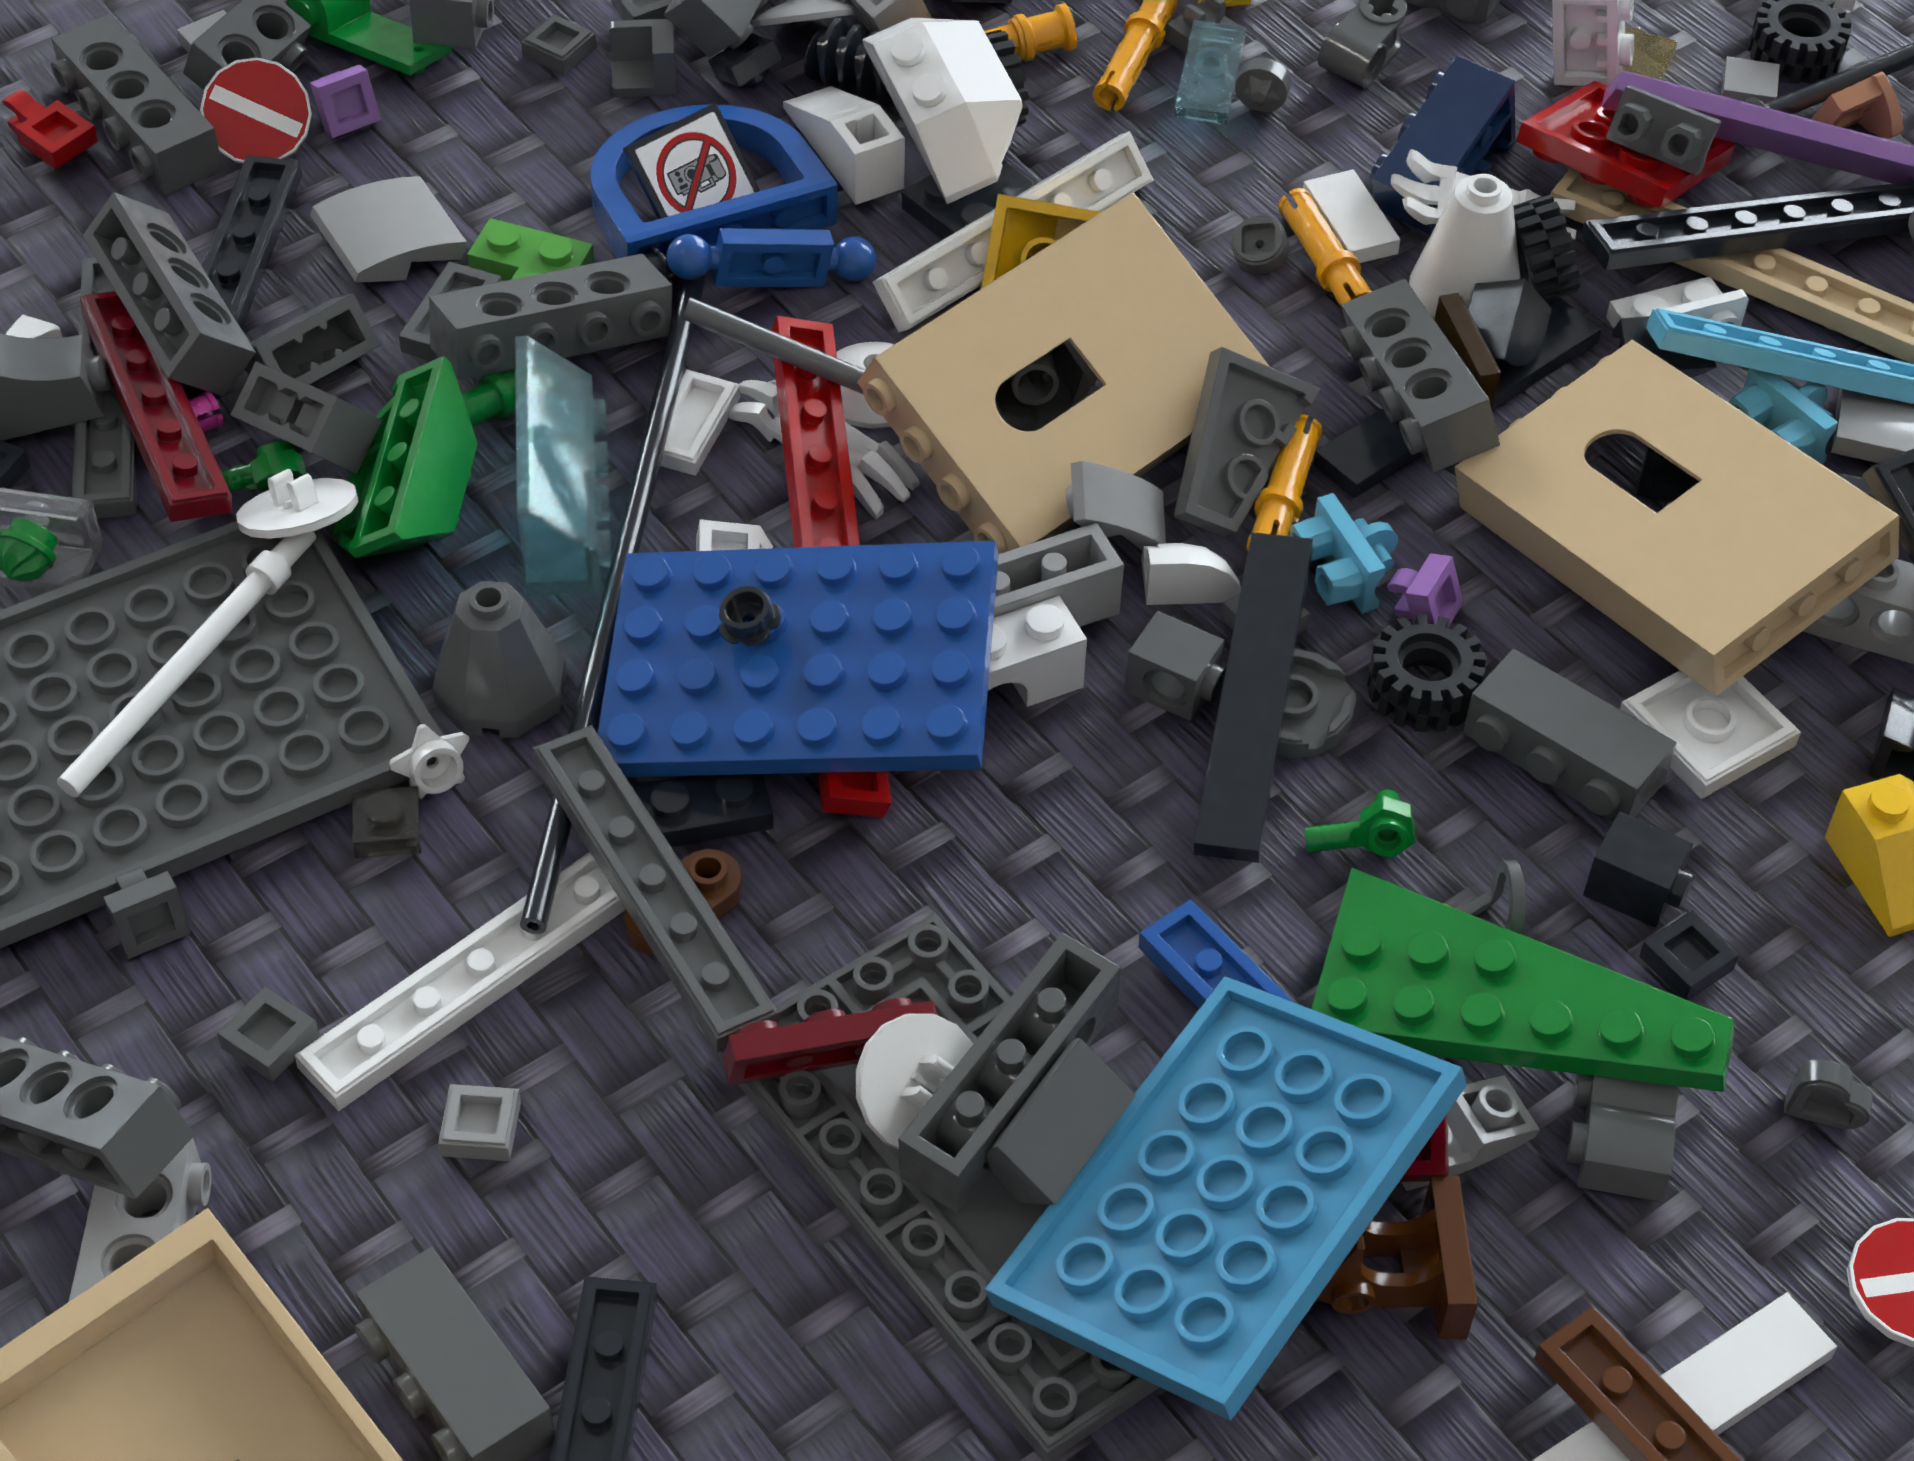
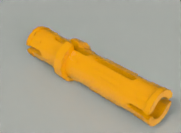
[1093,0,1178,111]
[1278,188,1373,311]
[1246,414,1323,550]

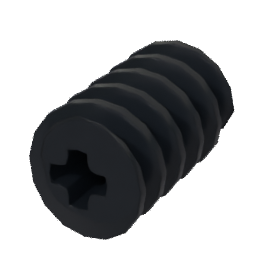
[804,17,895,108]

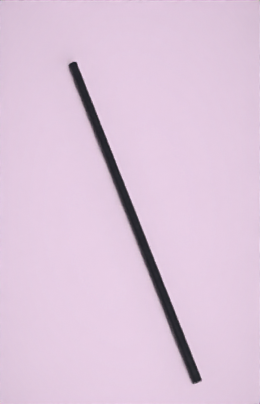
[520,271,708,934]

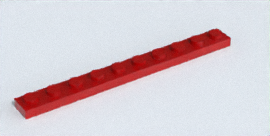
[771,316,892,818]

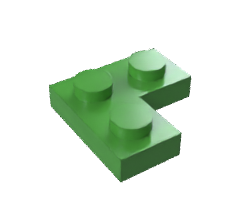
[467,218,595,280]

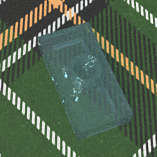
[1175,20,1246,125]

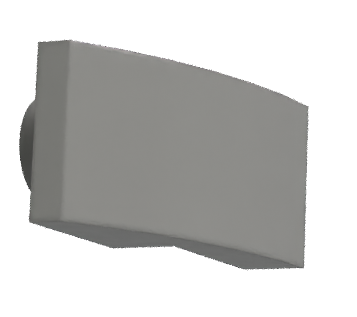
[1066,461,1166,550]
[1402,1075,1540,1191]

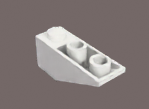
[783,86,905,205]

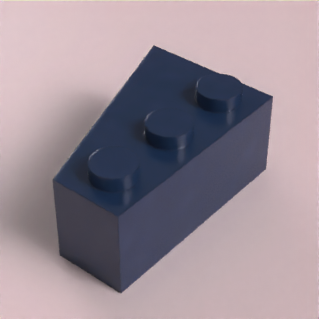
[1370,55,1516,235]

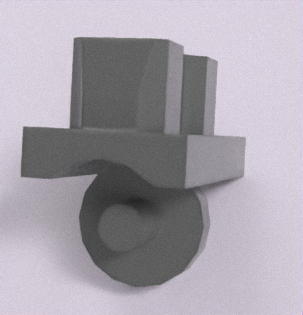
[1606,85,1722,175]

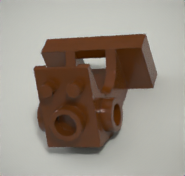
[1316,1176,1478,1339]

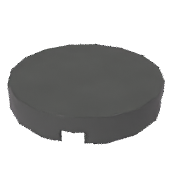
[1277,649,1356,759]

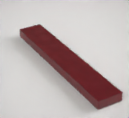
[80,291,232,522]

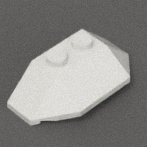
[862,18,1023,204]

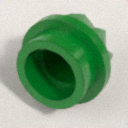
[0,518,59,582]

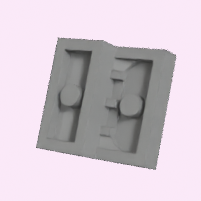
[310,176,467,283]
[1831,388,1914,463]

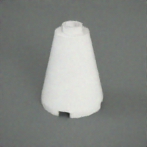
[1409,174,1520,319]

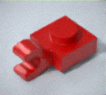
[2,89,98,169]

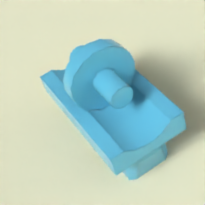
[1729,368,1838,464]
[1290,493,1398,614]

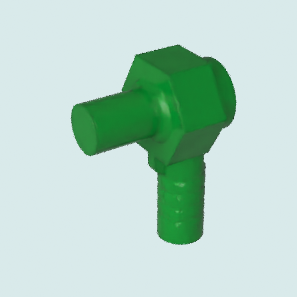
[221,441,307,493]
[1305,789,1415,858]

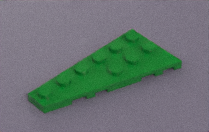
[1312,868,1734,1092]

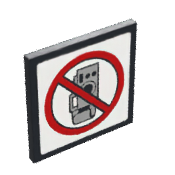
[623,103,760,219]

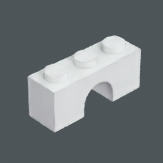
[988,595,1087,707]

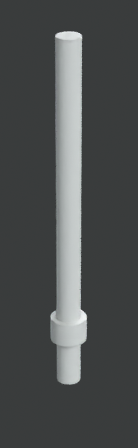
[57,531,316,797]

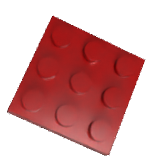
[1516,81,1736,208]

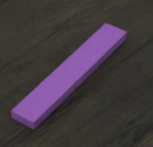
[1601,70,1914,183]

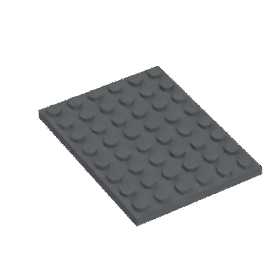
[0,521,443,949]

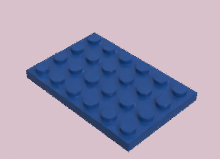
[598,541,999,777]

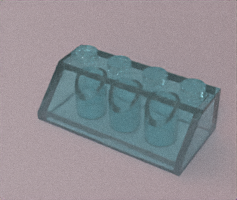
[515,336,612,596]

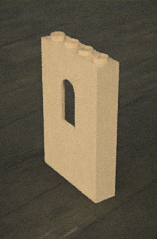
[857,192,1270,554]
[1455,340,1899,696]
[0,1208,403,1461]

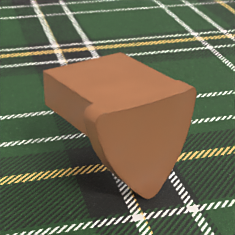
[1811,72,1904,139]

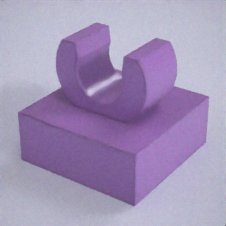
[310,65,381,138]
[1387,553,1464,628]

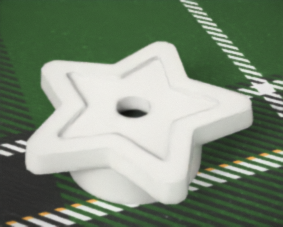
[389,724,469,800]

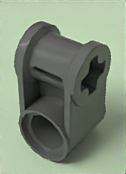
[1318,0,1407,88]

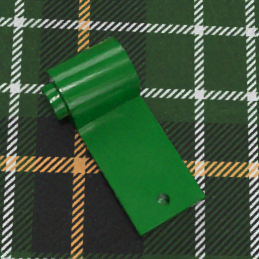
[287,0,452,75]

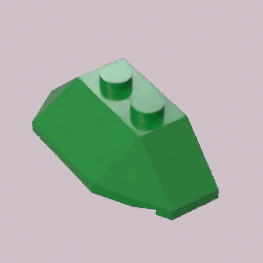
[331,356,478,558]

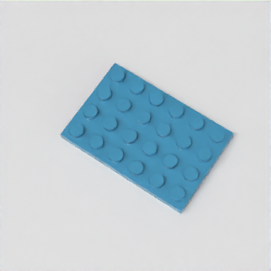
[984,976,1467,1421]

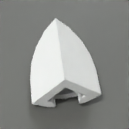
[1141,543,1241,605]

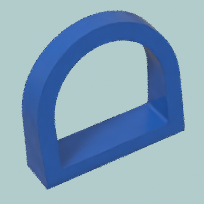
[591,104,837,258]

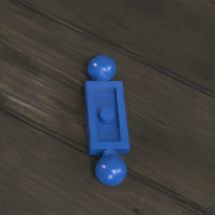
[667,228,876,287]

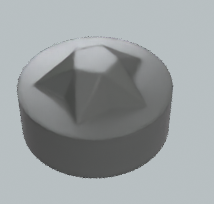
[1235,57,1291,112]
[1231,215,1289,274]

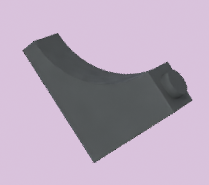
[0,333,112,441]

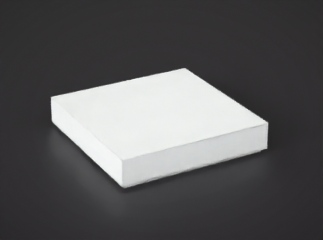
[1620,670,1801,799]

